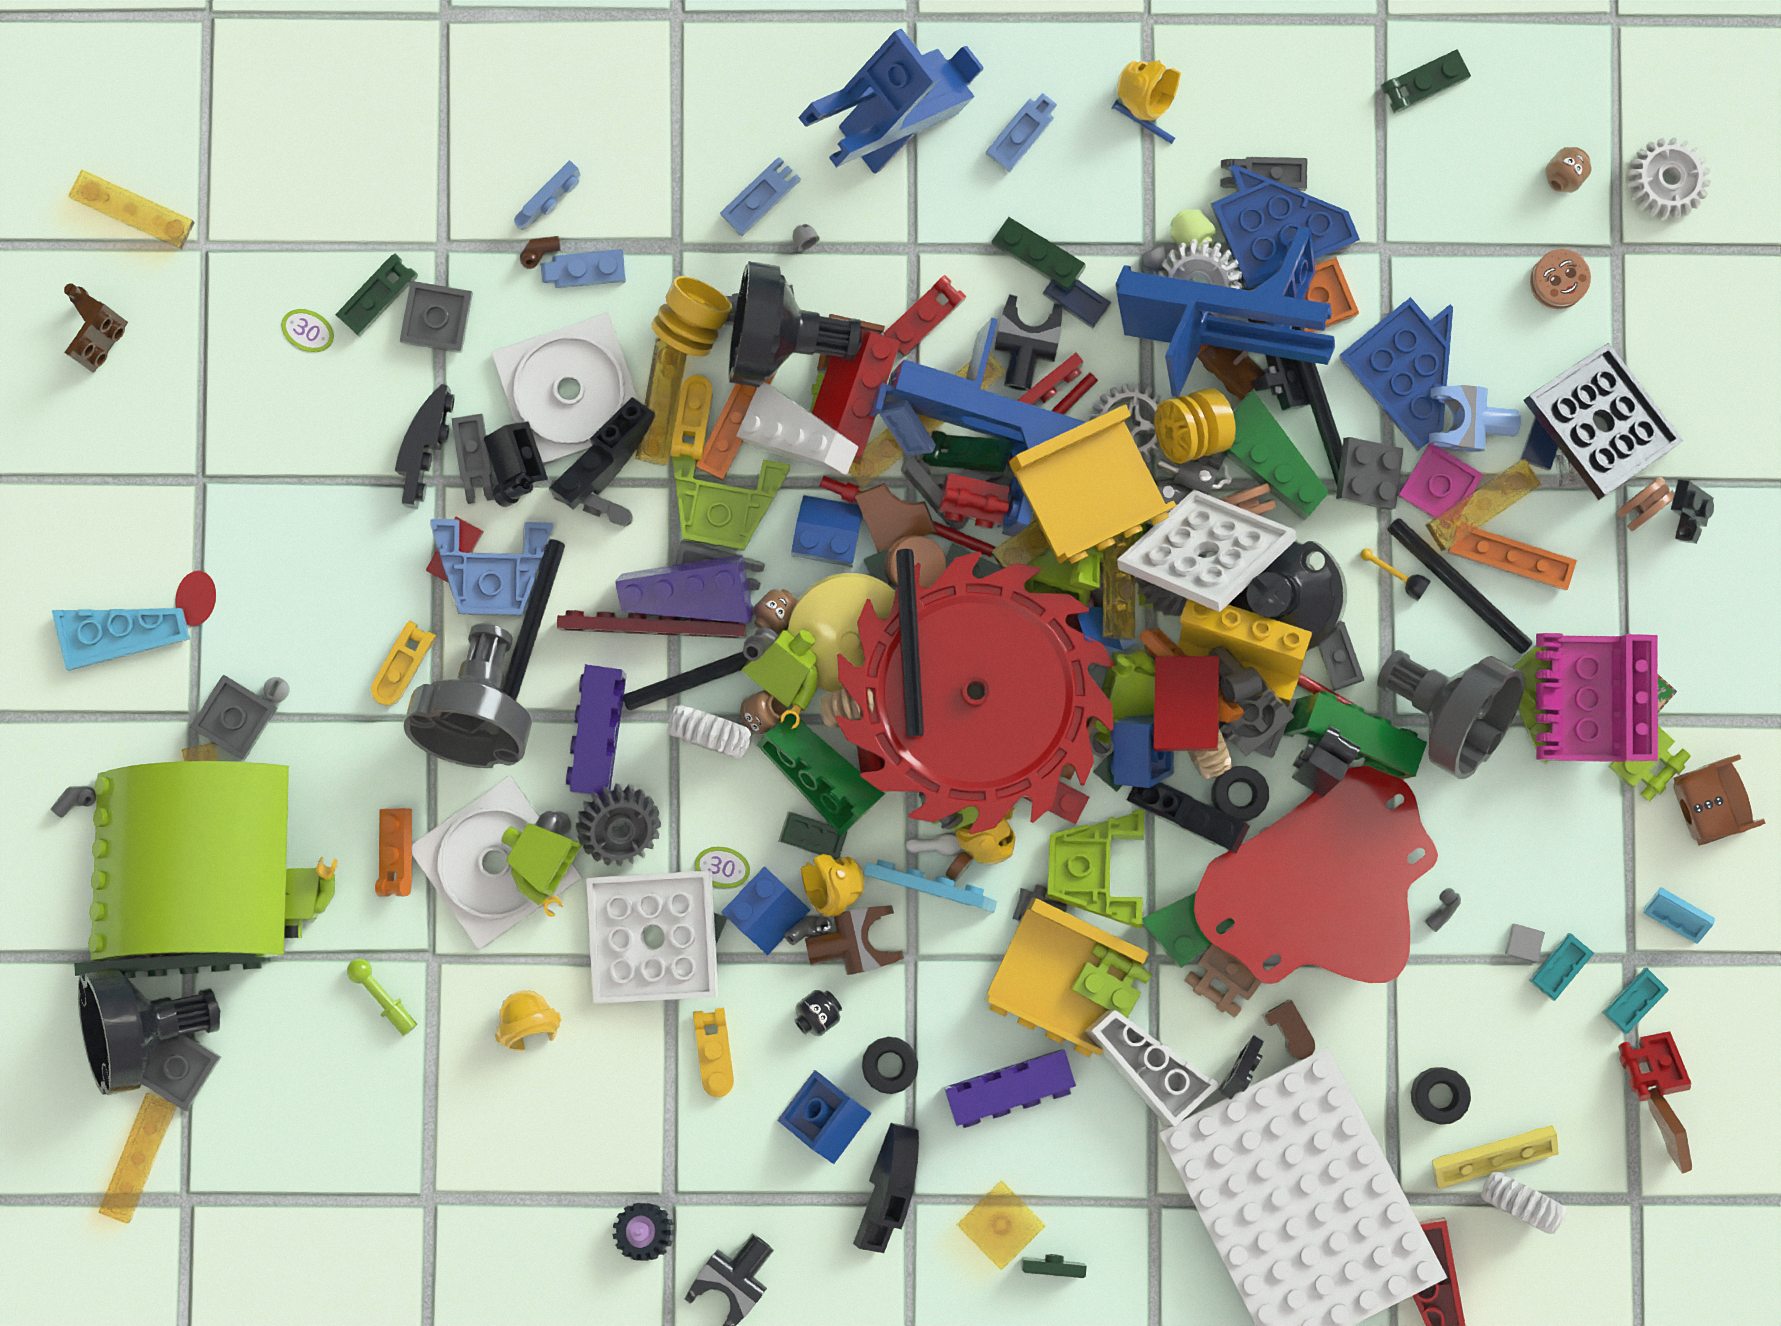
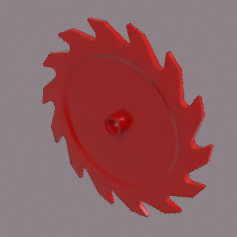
[835,551,1115,835]

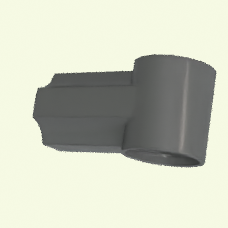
[1208,646,1262,703]

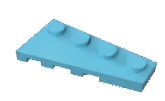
[52,608,190,671]
[863,859,997,913]

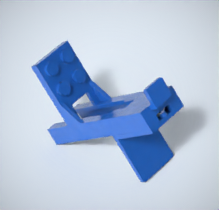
[798,28,984,174]
[1115,226,1335,398]
[869,318,1086,537]

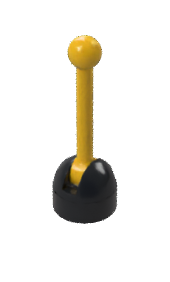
[1360,548,1431,602]

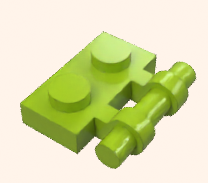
[1608,726,1691,802]
[1071,942,1152,1018]

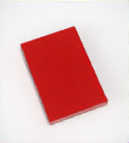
[1154,656,1220,751]

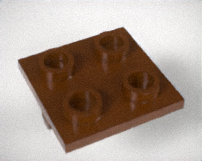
[64,283,129,373]
[1197,319,1266,400]

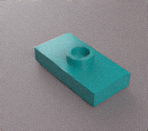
[1529,933,1594,1001]
[1602,968,1669,1035]

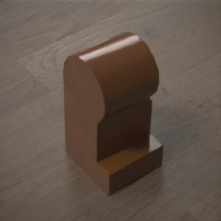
[1261,999,1315,1059]

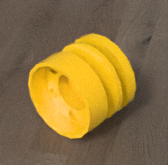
[651,276,733,357]
[1154,388,1236,464]

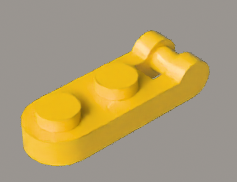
[671,375,713,461]
[371,620,437,706]
[693,1007,734,1097]

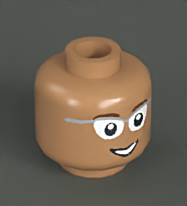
[1545,147,1592,193]
[753,589,797,634]
[740,690,787,734]

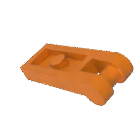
[375,808,412,897]

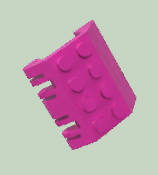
[1536,633,1658,762]

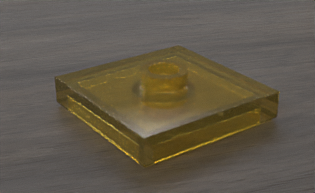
[957,1180,1046,1271]

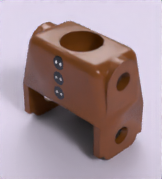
[1673,754,1766,846]

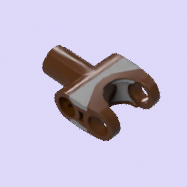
[805,905,904,975]

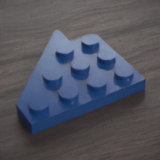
[1210,164,1360,289]
[1338,297,1453,451]

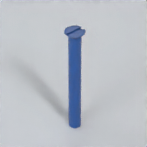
[1111,100,1176,144]

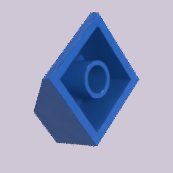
[791,495,862,567]
[1111,714,1174,788]
[721,866,810,955]
[777,1070,872,1164]

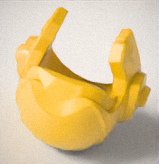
[1117,59,1181,121]
[956,807,1016,865]
[800,854,865,916]
[495,990,562,1051]

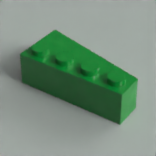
[1224,389,1329,521]
[1283,691,1427,779]
[757,714,886,836]
[1142,891,1234,968]

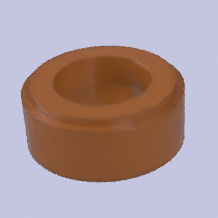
[945,851,974,883]

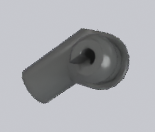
[50,786,96,818]
[1425,888,1461,932]
[784,916,832,946]

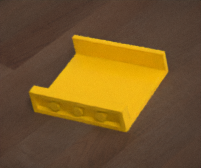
[1009,404,1176,564]
[1177,599,1312,706]
[983,897,1149,1057]

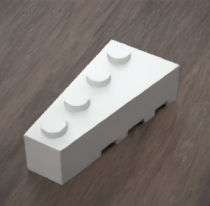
[736,382,859,475]
[1085,1010,1221,1127]

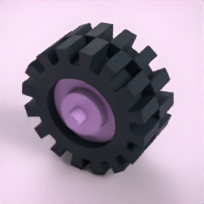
[612,1203,674,1261]

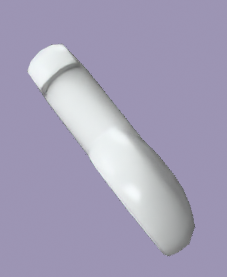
[905,833,964,856]

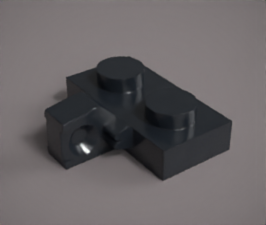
[1252,355,1310,411]
[1671,479,1714,544]
[1218,1035,1264,1100]

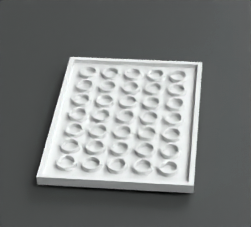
[1158,1047,1447,1326]

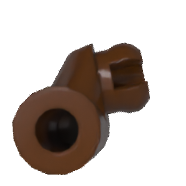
[520,236,561,269]

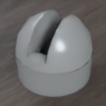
[792,224,820,251]
[1141,246,1167,270]
[263,677,290,702]
[1090,731,1114,757]

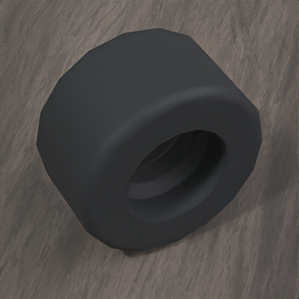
[1211,766,1269,822]
[862,1036,918,1094]
[1410,1067,1471,1125]

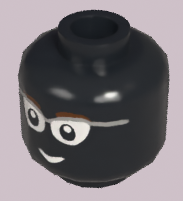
[794,990,842,1037]

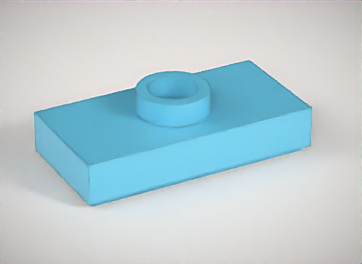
[1643,887,1715,944]

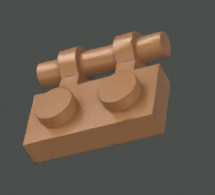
[1184,943,1262,1018]

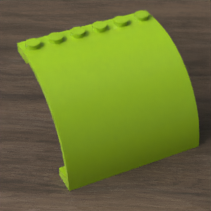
[88,761,289,961]

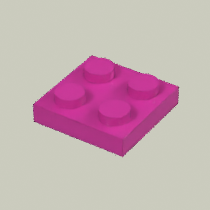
[1398,444,1484,528]

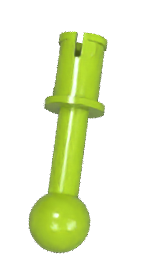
[347,958,418,1037]

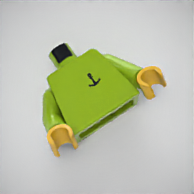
[284,857,338,938]

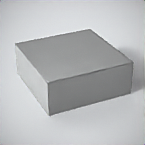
[1505,923,1545,962]

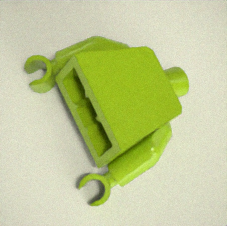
[1094,650,1155,744]

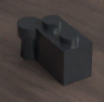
[483,421,548,508]
[1291,725,1361,797]

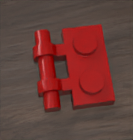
[1618,1031,1692,1101]

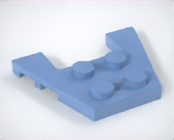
[430,519,553,616]

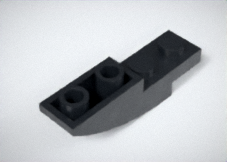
[395,384,455,509]
[549,397,656,510]
[1126,782,1250,854]
[853,1122,919,1254]

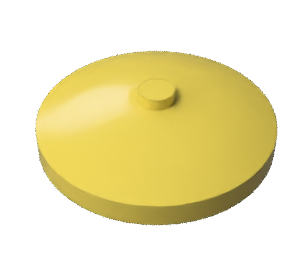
[788,573,896,692]

